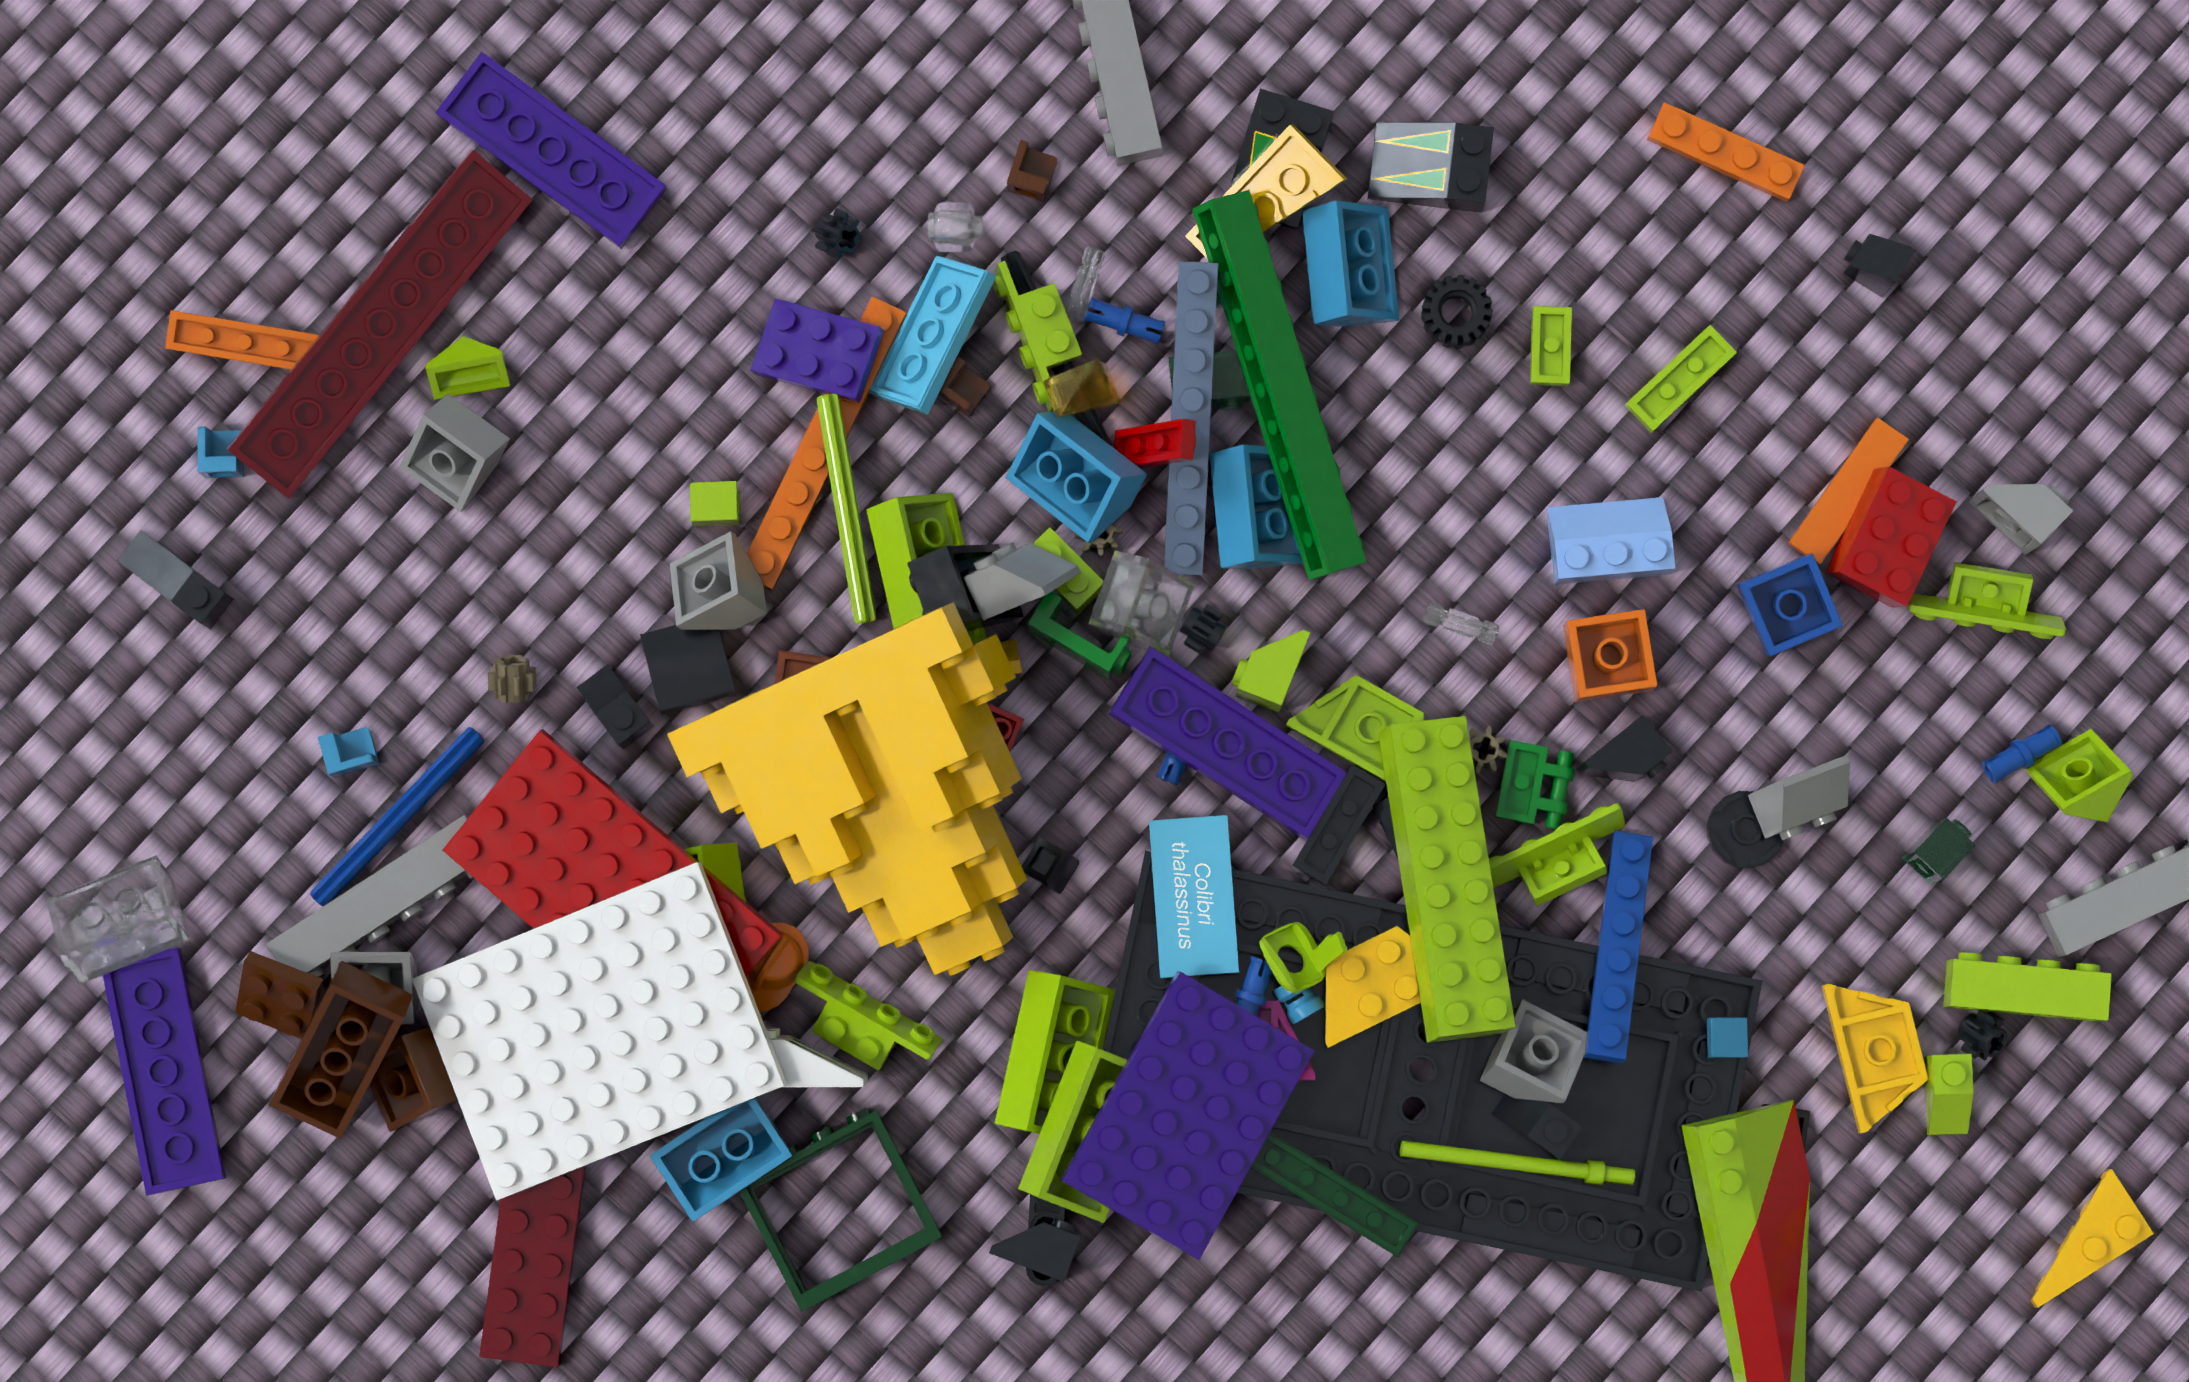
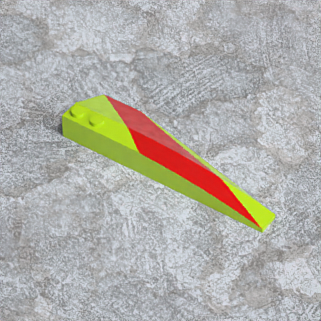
[1681,1100,1810,1382]

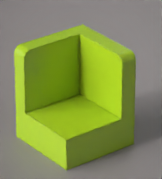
[690,481,741,527]

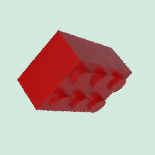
[1825,467,1957,608]

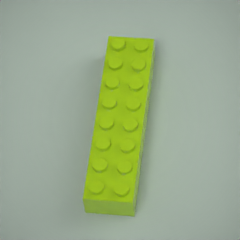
[1379,716,1516,1043]

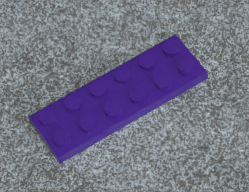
[435,52,667,249]
[1108,647,1347,840]
[100,947,226,1196]

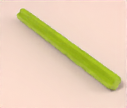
[817,394,876,624]

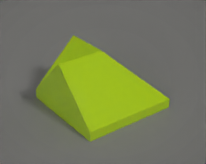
[2025,729,2133,822]

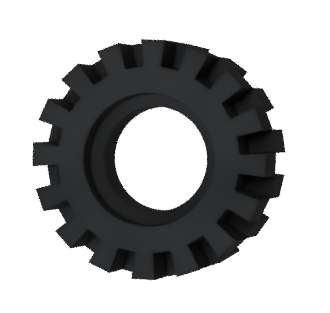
[1421,274,1493,349]

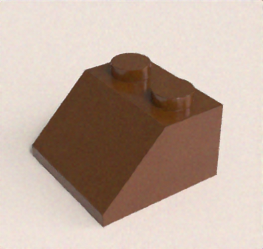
[370,1026,458,1132]

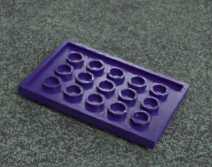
[1060,971,1314,1260]

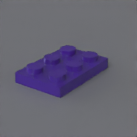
[750,299,884,403]

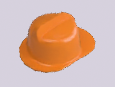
[746,923,809,1011]

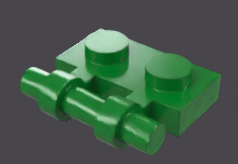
[1494,740,1575,830]

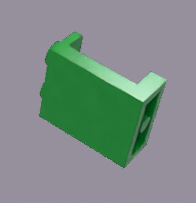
[1028,592,1132,680]

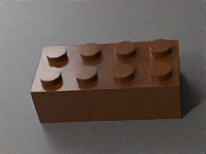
[269,961,414,1139]

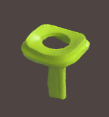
[1259,922,1348,994]

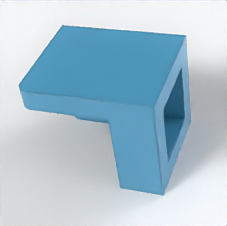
[197,426,244,478]
[318,727,380,777]

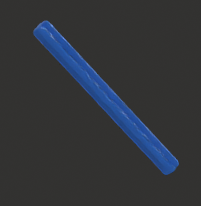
[310,727,484,906]

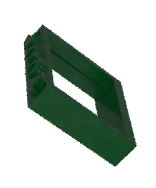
[739,1107,944,1312]

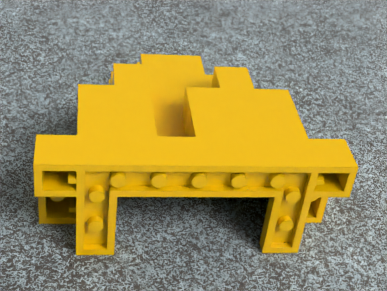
[667,602,1028,976]

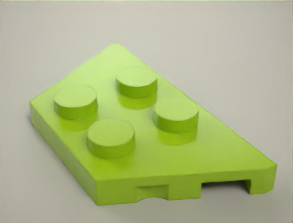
[1286,675,1424,782]

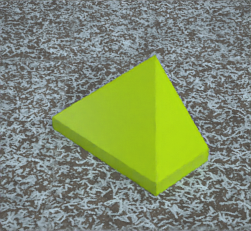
[425,336,510,400]

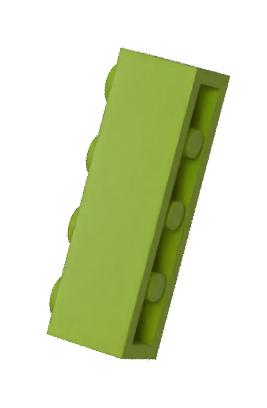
[1943,952,2112,1022]

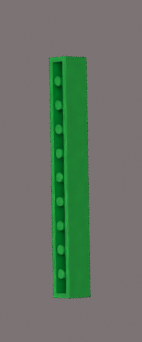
[1192,190,1366,580]

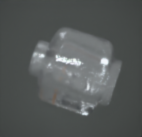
[928,202,983,252]

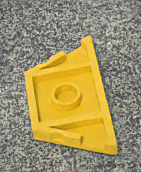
[1325,926,1421,1048]
[1821,984,1929,1133]

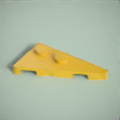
[2031,1169,2154,1308]

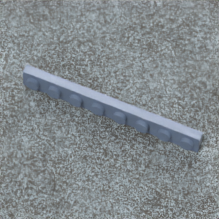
[1163,261,1218,575]

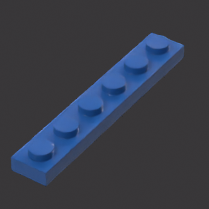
[1584,830,1653,1064]

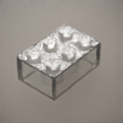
[46,855,190,985]

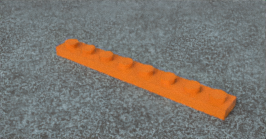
[747,296,907,591]

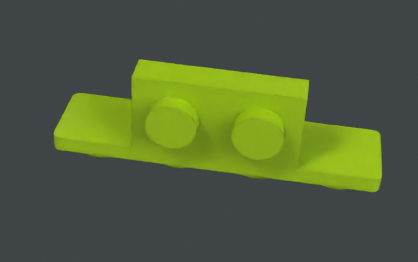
[993,261,1082,412]
[1908,562,2066,639]
[1489,803,1625,907]
[794,961,943,1071]

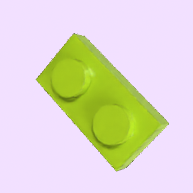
[1530,306,1572,386]

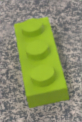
[1625,325,1737,433]

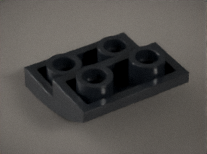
[640,625,737,715]

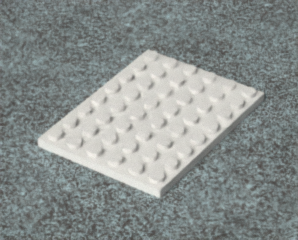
[413,862,787,1201]

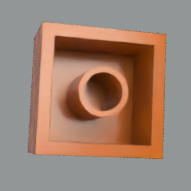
[1563,609,1657,703]

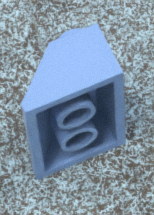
[1546,497,1676,585]

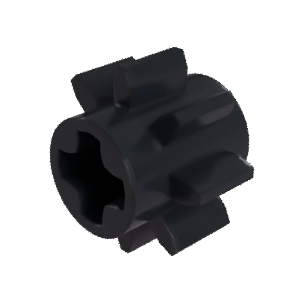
[813,208,862,260]
[1179,604,1228,654]
[1958,1010,2007,1061]

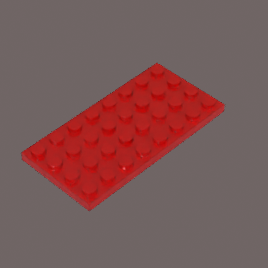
[442,729,783,978]

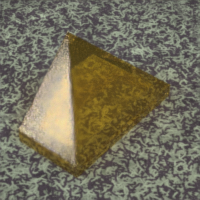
[1043,359,1120,418]

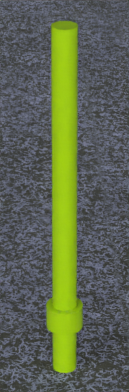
[1400,1140,1635,1185]

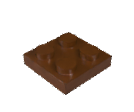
[235,951,324,1039]

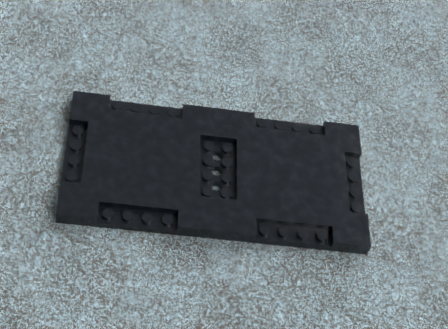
[1103,850,1763,1292]

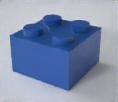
[1736,553,1843,656]

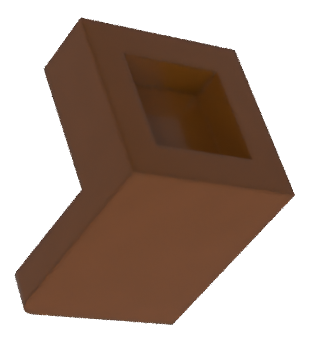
[1007,140,1057,202]
[938,356,990,417]

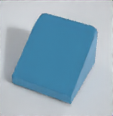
[1707,1017,1748,1058]

